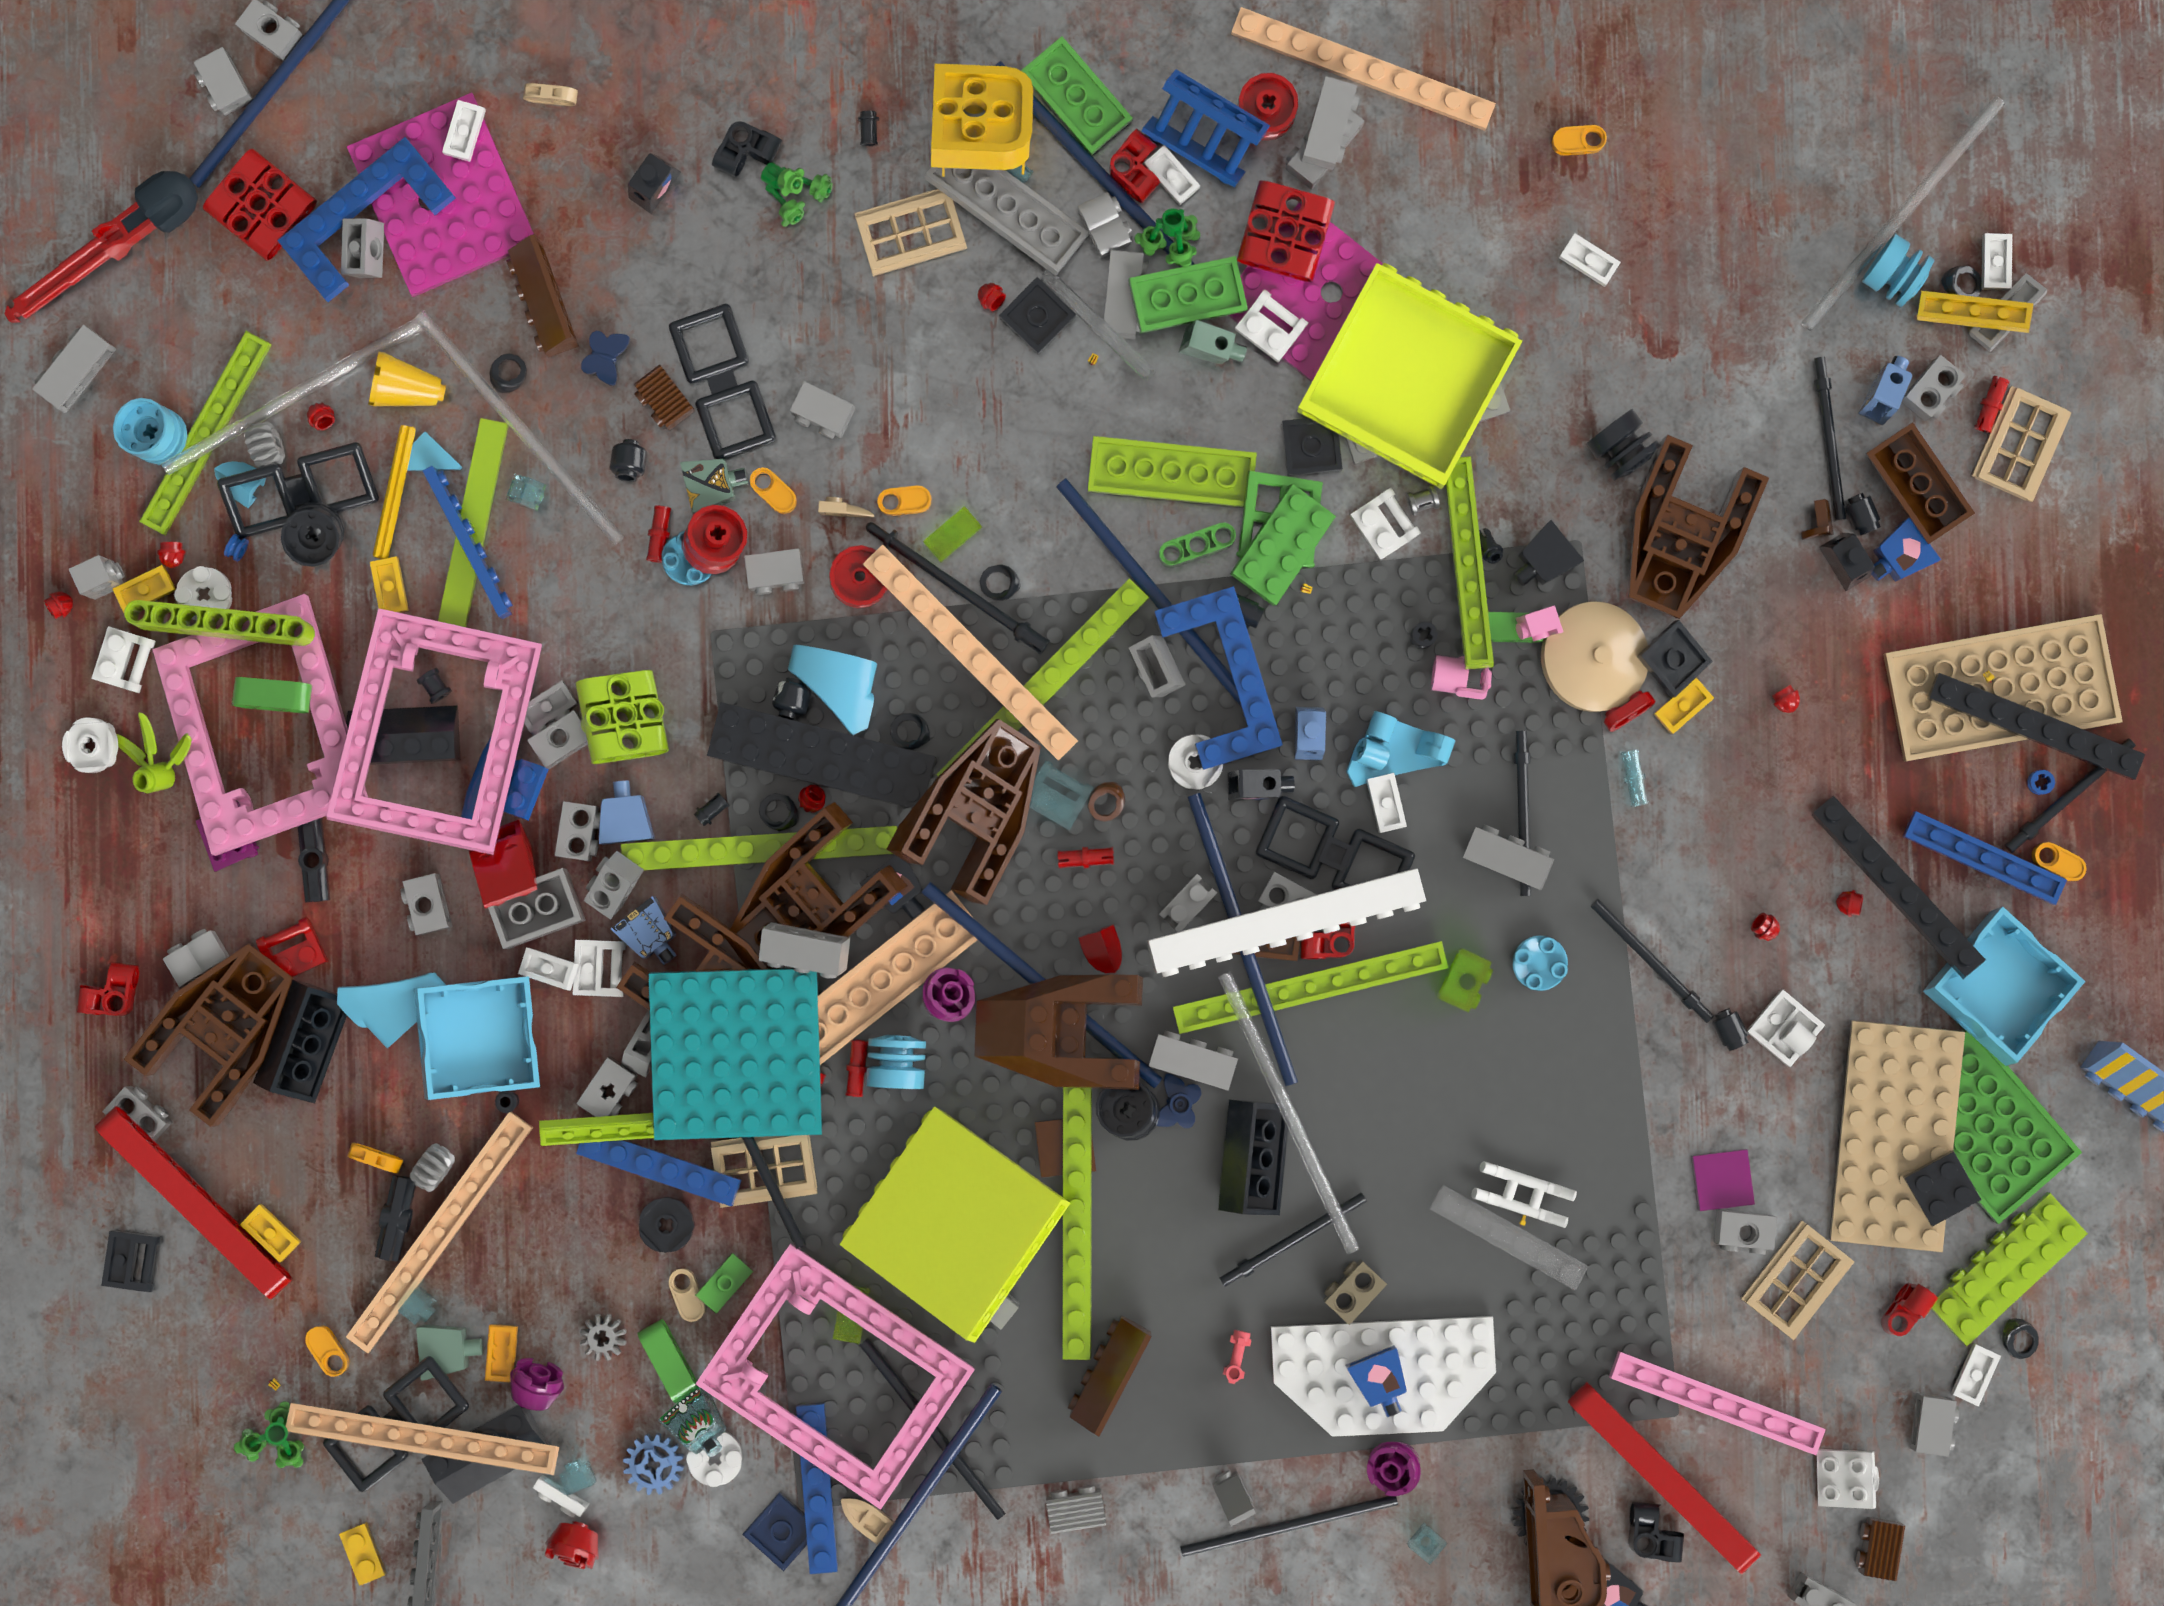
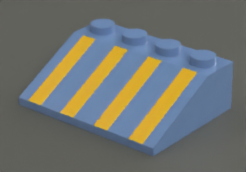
[2080,1041,2164,1133]

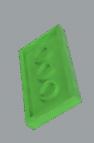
[1021,36,1133,155]
[1128,256,1248,334]
[1230,484,1336,606]

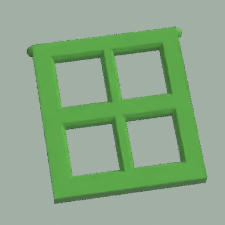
[1236,471,1323,568]

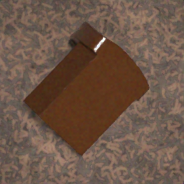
[1801,499,1834,540]

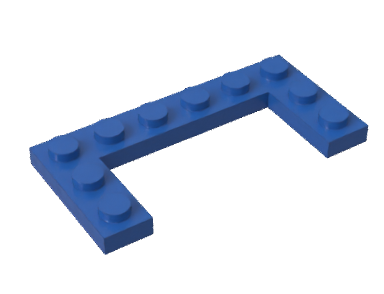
[277,137,456,302]
[1154,586,1283,770]

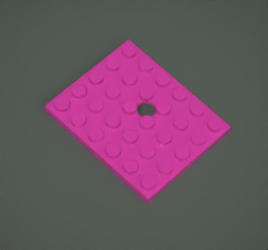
[347,93,534,297]
[1227,203,1383,382]

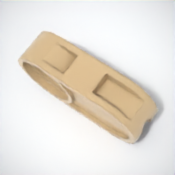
[523,83,578,106]
[668,1268,706,1322]

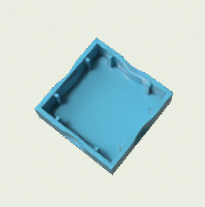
[1923,907,2085,1066]
[414,976,540,1100]

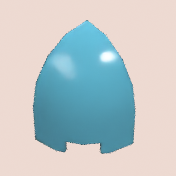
[214,461,266,508]

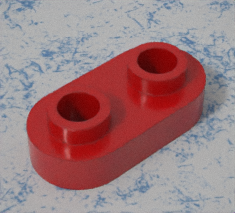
[1604,690,1656,732]

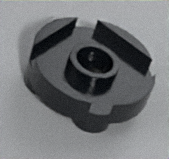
[639,1196,695,1253]

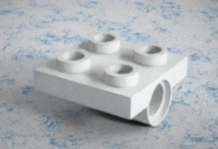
[1747,989,1825,1067]
[1817,1449,1879,1509]

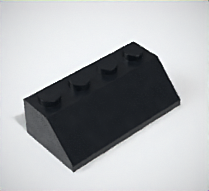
[346,705,461,765]
[253,979,347,1103]
[1218,1099,1291,1216]
[421,1404,548,1504]

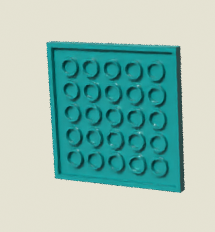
[649,968,822,1140]

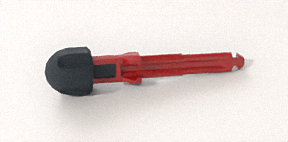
[4,171,198,323]

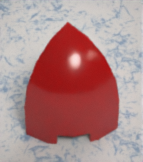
[1078,924,1122,973]

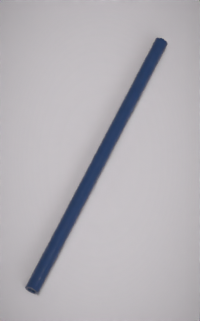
[189,0,350,188]
[995,61,1195,267]
[1056,478,1241,707]
[1187,793,1298,1087]
[922,882,1163,1088]
[835,1383,1002,1606]

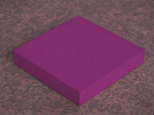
[1691,1149,1755,1211]

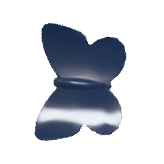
[581,330,630,386]
[1156,1074,1201,1129]

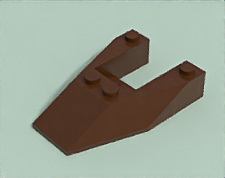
[1628,435,1769,619]
[886,719,1041,905]
[730,802,908,969]
[616,894,768,1010]
[124,944,293,1127]
[974,974,1143,1090]

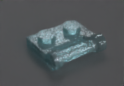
[1029,760,1094,831]

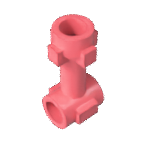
[1223,1330,1252,1384]

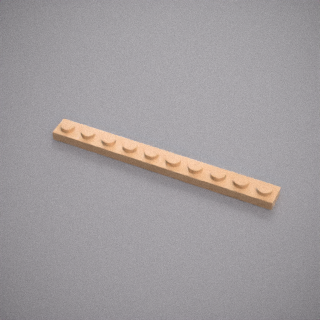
[1231,7,1496,131]
[863,544,1078,761]
[346,1111,533,1353]
[286,1403,559,1475]

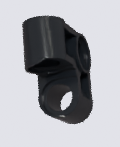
[712,121,782,178]
[1628,1502,1684,1563]

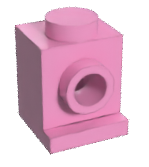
[1516,606,1563,642]

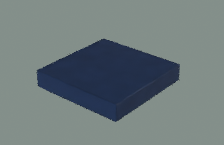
[742,1492,807,1572]

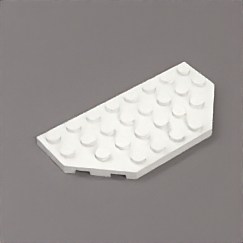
[1271,1316,1496,1437]

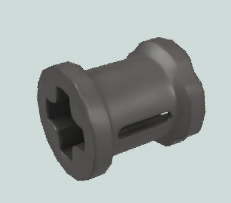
[1406,485,1440,516]

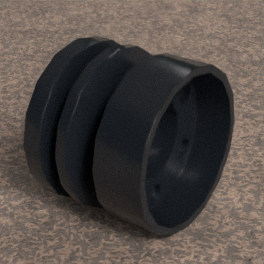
[1586,409,1661,481]
[281,502,345,567]
[1096,1082,1160,1141]

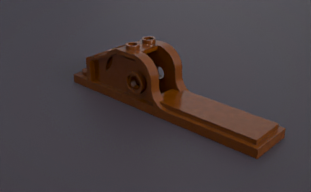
[1523,1469,1611,1606]

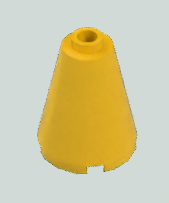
[368,351,446,406]

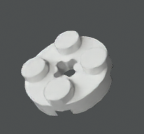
[174,566,232,621]
[62,718,118,773]
[1168,735,1223,790]
[686,1430,743,1487]

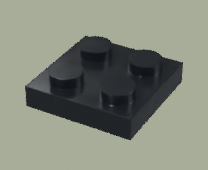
[999,277,1076,355]
[1282,418,1343,476]
[1637,620,1713,698]
[1903,1150,1981,1227]

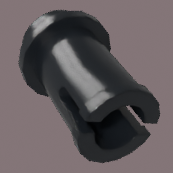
[858,111,879,146]
[1479,528,1503,564]
[694,793,730,826]
[495,1091,519,1113]

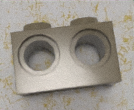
[1323,1259,1387,1325]

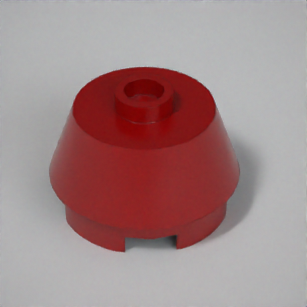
[544,1521,599,1569]

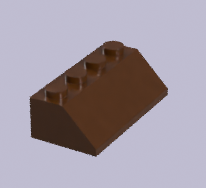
[506,234,579,358]
[1866,422,1975,544]
[1067,1315,1152,1436]

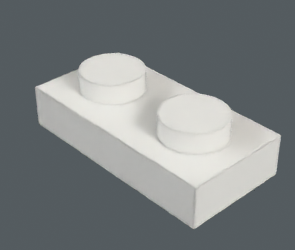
[442,100,486,162]
[1144,145,1200,206]
[1559,233,1621,287]
[1982,233,2012,290]
[1366,773,1407,833]
[518,947,579,991]
[1951,1343,2001,1407]
[533,1475,590,1517]

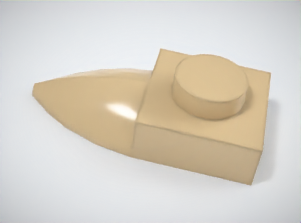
[818,497,874,518]
[841,1498,894,1545]

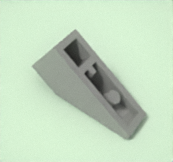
[621,1010,652,1078]
[1212,1470,1256,1526]

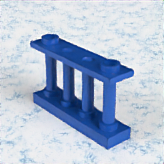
[1141,69,1270,188]

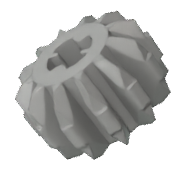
[244,421,285,468]
[410,1143,455,1192]
[580,1314,627,1361]

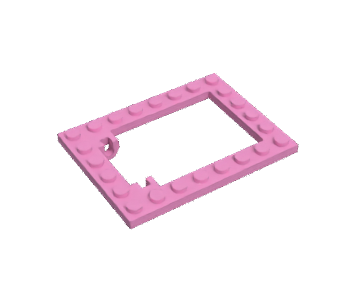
[152,594,368,856]
[326,608,542,855]
[696,1243,975,1510]

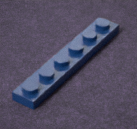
[422,466,513,619]
[1902,811,2067,905]
[576,1140,741,1206]
[796,1403,838,1574]

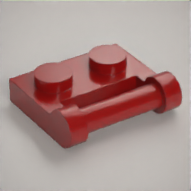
[256,917,328,977]

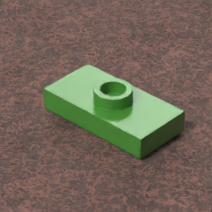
[695,1253,753,1314]

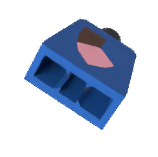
[1871,518,1941,582]
[1345,1345,1407,1417]

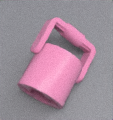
[1431,655,1492,699]

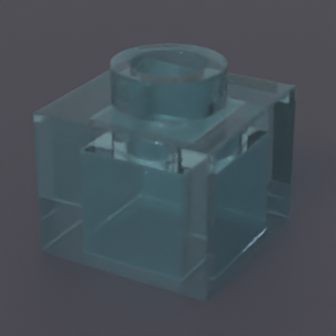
[505,474,547,510]
[398,1287,437,1325]
[559,1459,597,1496]
[1406,1522,1448,1565]

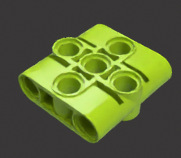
[575,670,669,764]

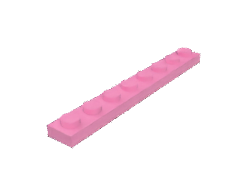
[1609,1351,1826,1455]

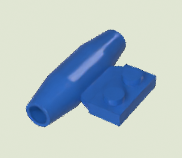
[461,736,549,821]

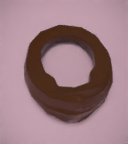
[1087,782,1125,822]

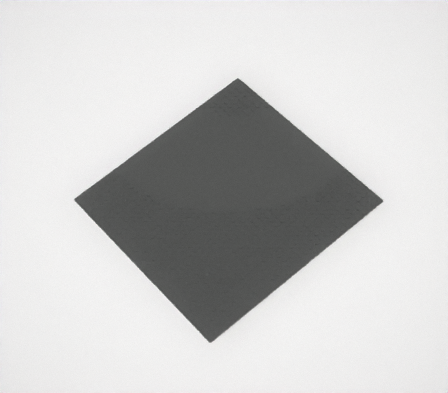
[711,540,1679,1509]

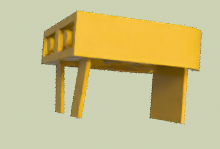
[931,63,1033,177]

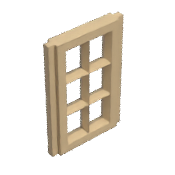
[854,189,967,277]
[1971,386,2072,502]
[711,1135,818,1208]
[1740,1220,1854,1340]

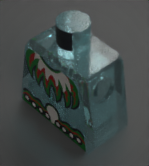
[658,1386,726,1457]

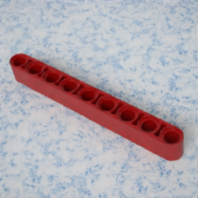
[95,1106,292,1300]
[1567,1382,1761,1574]

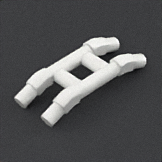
[1471,1161,1577,1228]

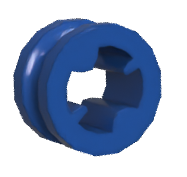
[224,534,249,562]
[2027,770,2055,795]

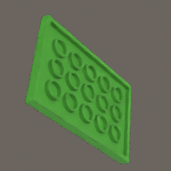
[1953,1030,2082,1224]

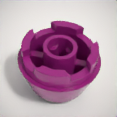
[922,968,975,1022]
[510,1358,564,1411]
[1367,1442,1421,1496]

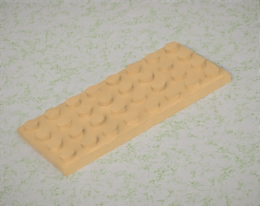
[1883,614,2122,762]
[1829,1020,1965,1252]

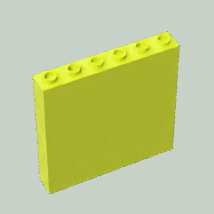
[1297,263,1522,489]
[839,1107,1070,1343]

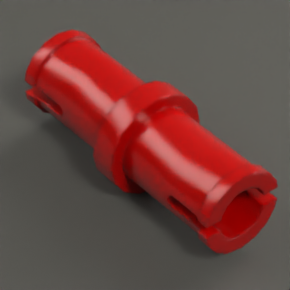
[1974,376,2010,433]
[646,505,671,563]
[1058,847,1114,869]
[845,1040,868,1097]

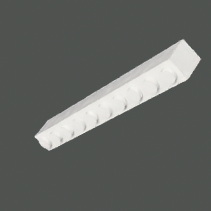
[1147,869,1426,977]

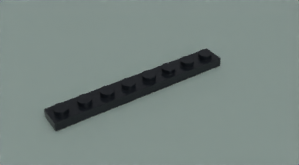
[1927,673,2145,780]
[1811,795,1986,980]

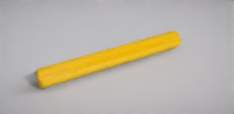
[373,425,416,559]

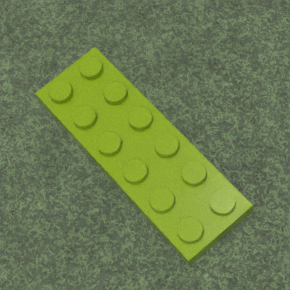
[1088,436,1257,508]

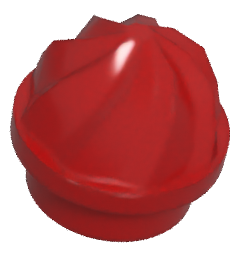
[977,283,1006,311]
[307,402,335,431]
[157,542,186,568]
[44,592,73,619]
[1772,685,1800,713]
[798,785,826,813]
[1836,890,1863,917]
[1751,913,1780,941]

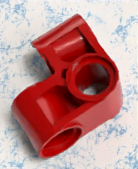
[1109,129,1161,203]
[1301,922,1355,959]
[76,962,139,1016]
[1881,1282,1939,1336]

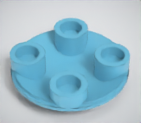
[661,531,712,586]
[1513,935,1568,991]

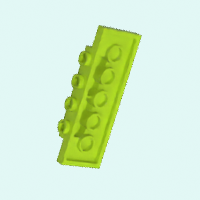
[1931,1192,2088,1346]

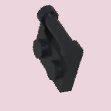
[101,1230,161,1292]

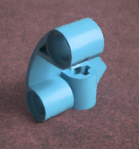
[788,645,877,735]
[1346,711,1456,787]
[337,972,446,1048]

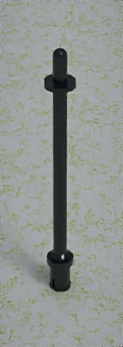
[866,522,1050,655]

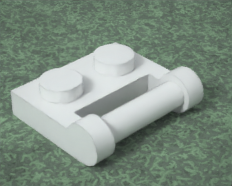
[1235,290,1309,363]
[1350,488,1421,561]
[91,626,156,693]
[573,940,626,997]

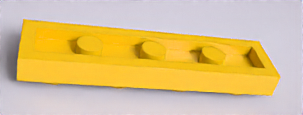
[1917,291,2033,333]

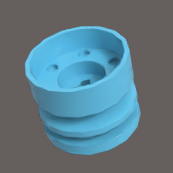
[1862,233,1935,308]
[113,398,187,465]
[866,1035,926,1089]

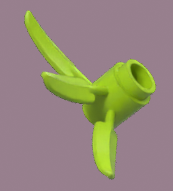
[116,713,192,793]

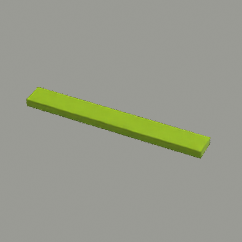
[139,331,272,536]
[438,418,509,627]
[1445,456,1494,669]

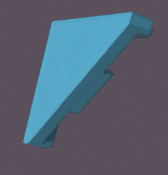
[390,432,463,471]

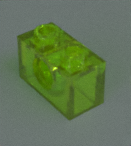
[1436,948,1493,1013]

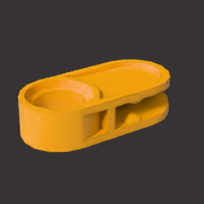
[1551,125,1607,156]
[750,467,797,514]
[877,486,932,516]
[2031,842,2086,881]
[347,1143,403,1173]
[305,1325,350,1377]

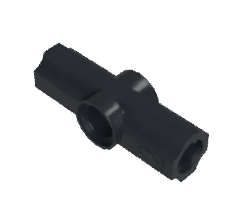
[297,818,330,903]
[374,1175,417,1262]

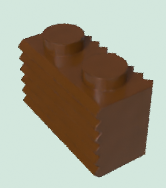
[634,364,695,431]
[1856,1517,1905,1581]

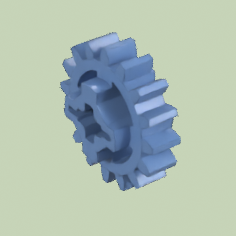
[623,1433,684,1495]

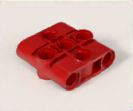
[203,148,317,261]
[1237,180,1335,282]

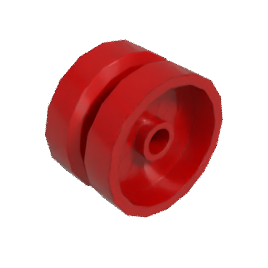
[1237,73,1298,141]
[682,505,747,574]
[829,545,887,609]

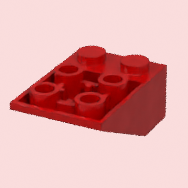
[469,820,538,909]

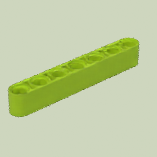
[124,600,315,646]

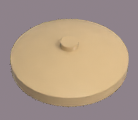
[1541,602,1648,712]

